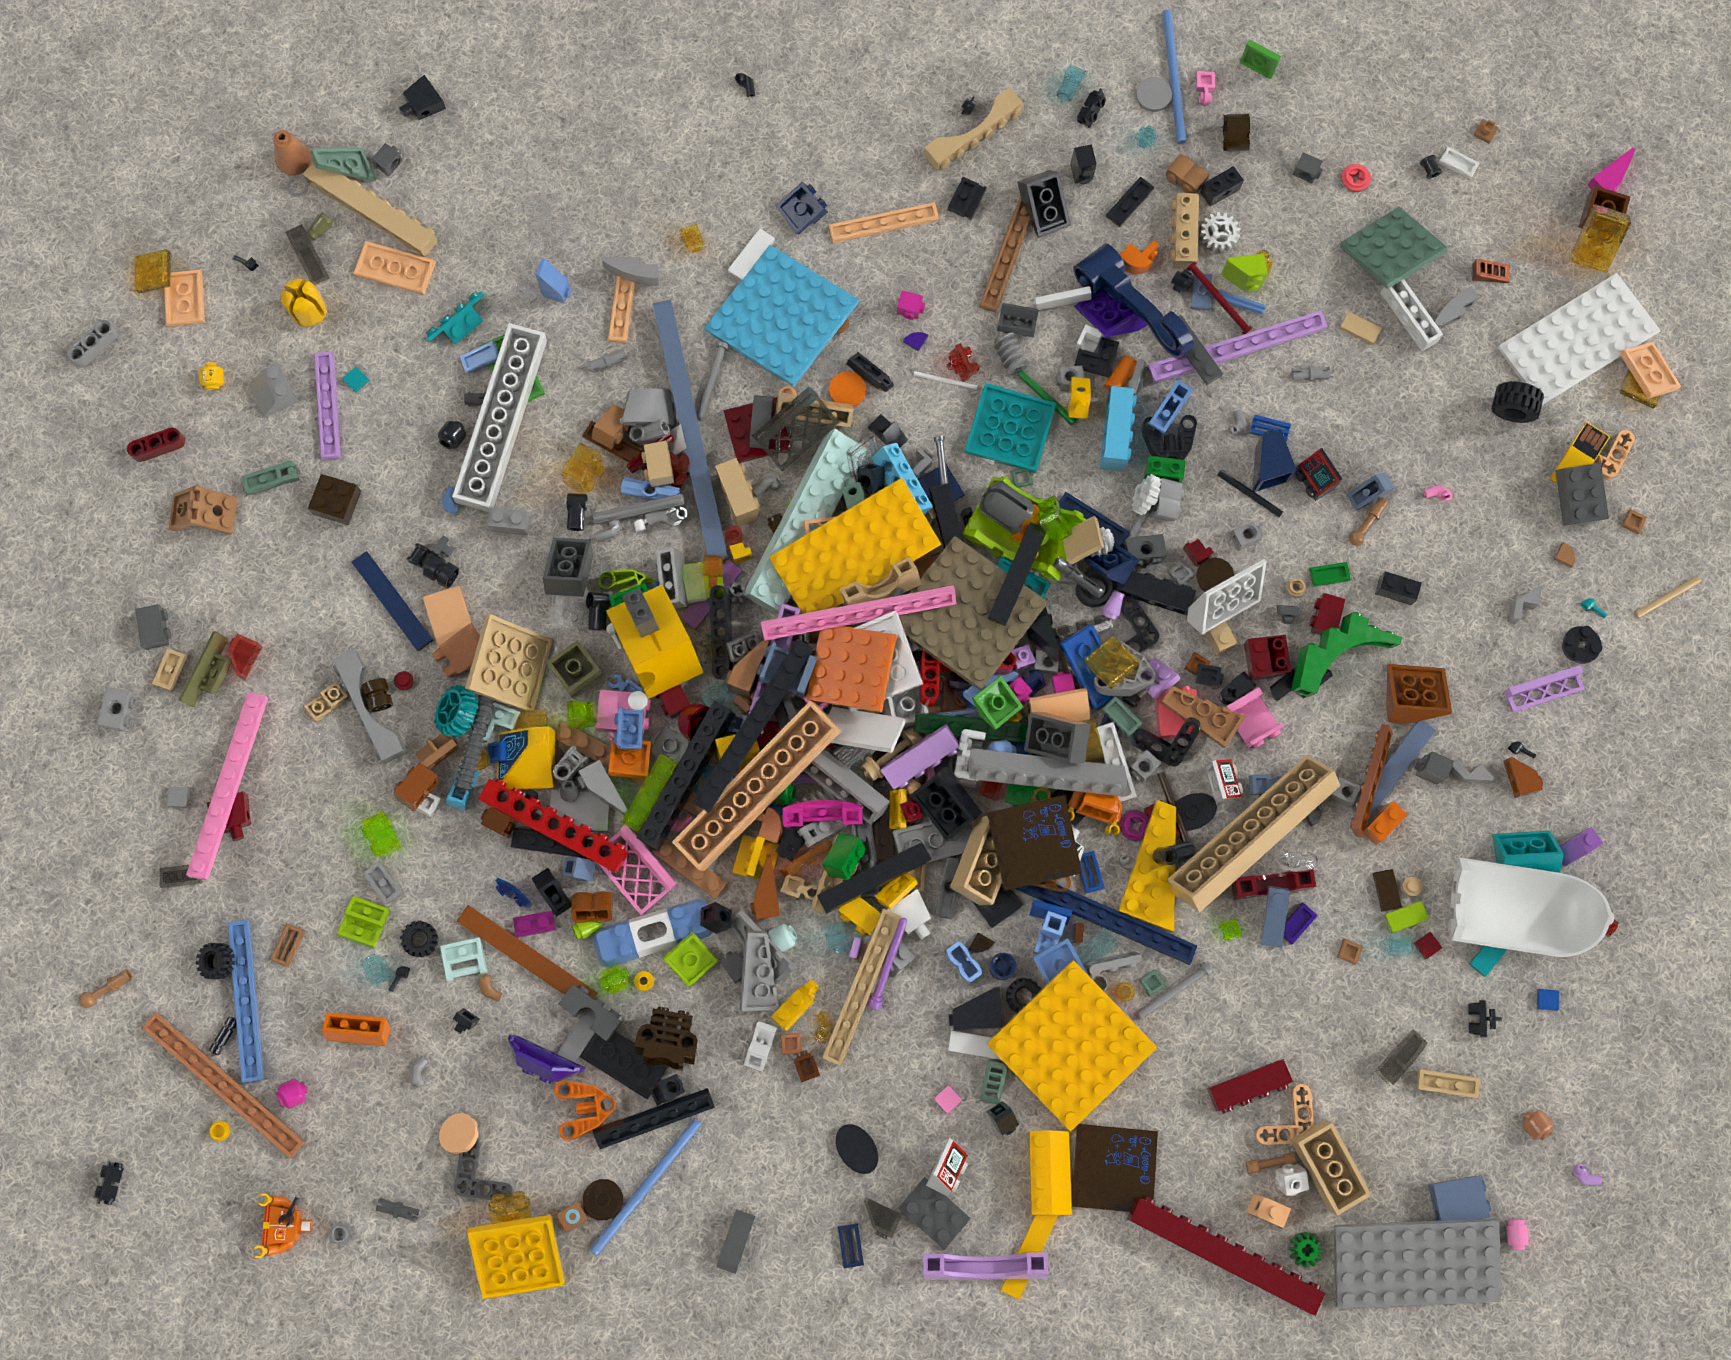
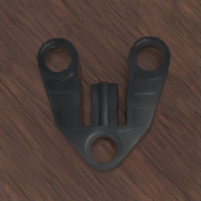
[1141,415,1197,460]

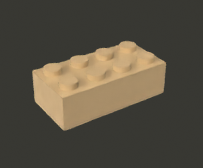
[950,816,1002,905]
[1290,1120,1371,1216]

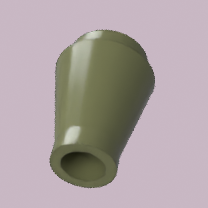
[307,212,334,239]

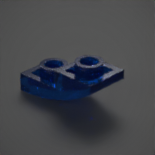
[495,878,533,909]

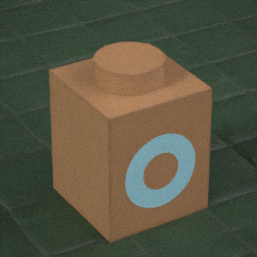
[556,1201,590,1233]

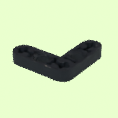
[1110,596,1159,666]
[1130,717,1201,767]

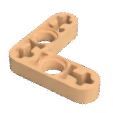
[1566,430,1635,479]
[1255,1084,1314,1145]

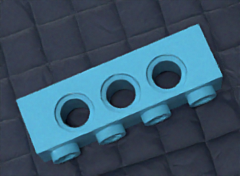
[872,443,933,515]

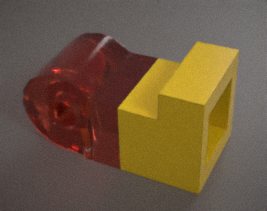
[726,525,753,564]

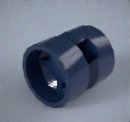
[989,953,1016,980]

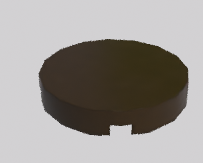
[1196,557,1234,592]
[583,1179,623,1220]

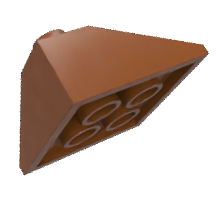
[1386,664,1452,724]

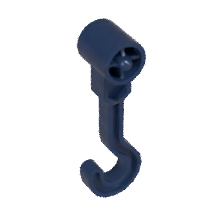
[1073,243,1194,359]

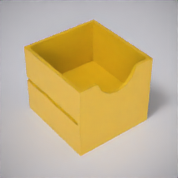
[606,585,704,699]

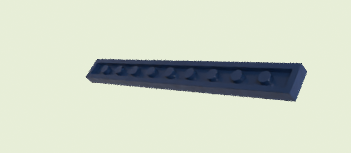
[1015,881,1197,965]

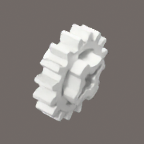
[1200,212,1241,252]
[1132,474,1161,515]

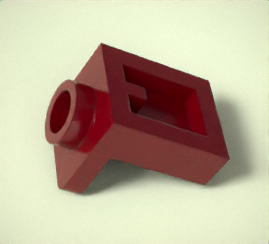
[900,800,923,826]

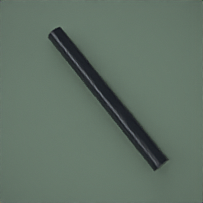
[1217,469,1284,518]

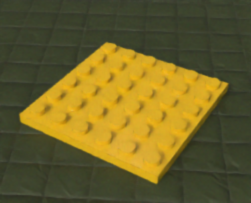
[986,960,1158,1132]

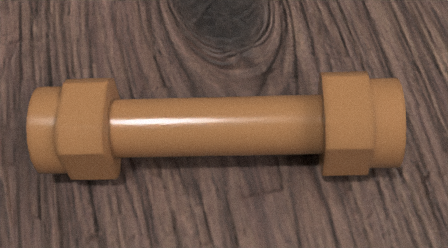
[1245,1152,1296,1174]

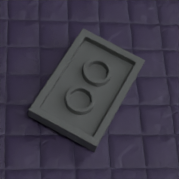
[898,1177,971,1250]

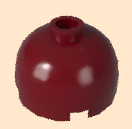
[677,703,710,741]

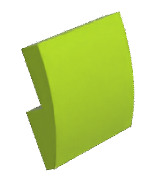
[337,896,390,949]

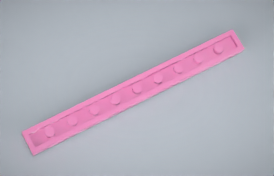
[761,585,956,641]
[186,693,268,880]

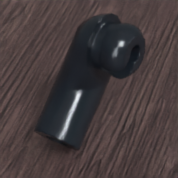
[735,73,755,97]

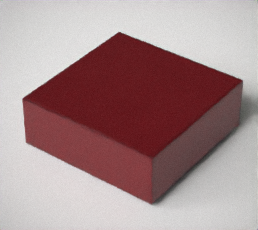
[1414,932,1442,959]

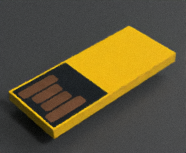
[1549,422,1610,484]

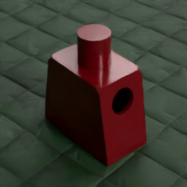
[206,791,251,841]

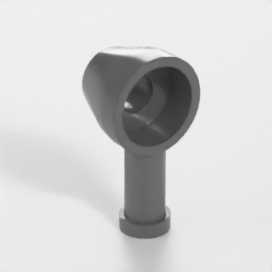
[560,775,580,802]

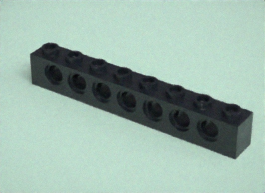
[636,701,736,851]

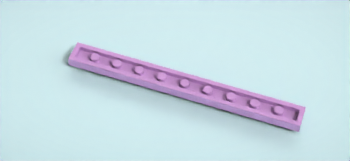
[1147,310,1328,384]

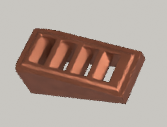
[1472,259,1510,283]

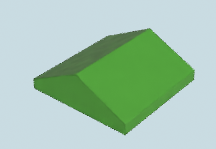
[972,676,1023,730]

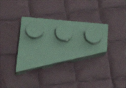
[310,148,375,182]

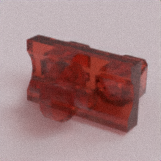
[947,343,980,382]

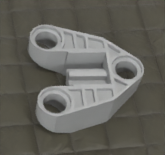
[1094,639,1155,696]

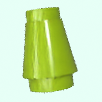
[571,920,603,940]

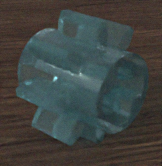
[1135,125,1158,149]

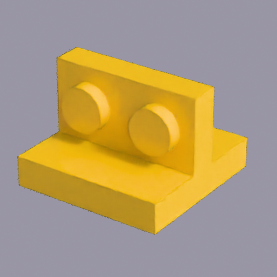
[732,835,779,880]

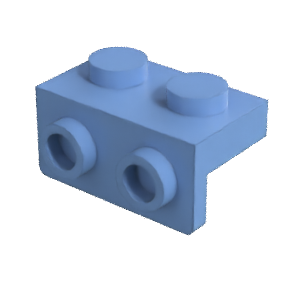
[613,708,644,750]

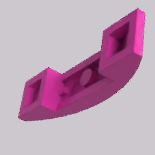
[783,800,862,827]

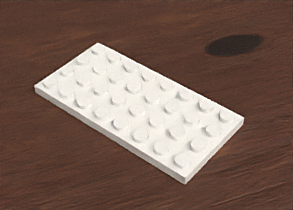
[1497,273,1661,406]

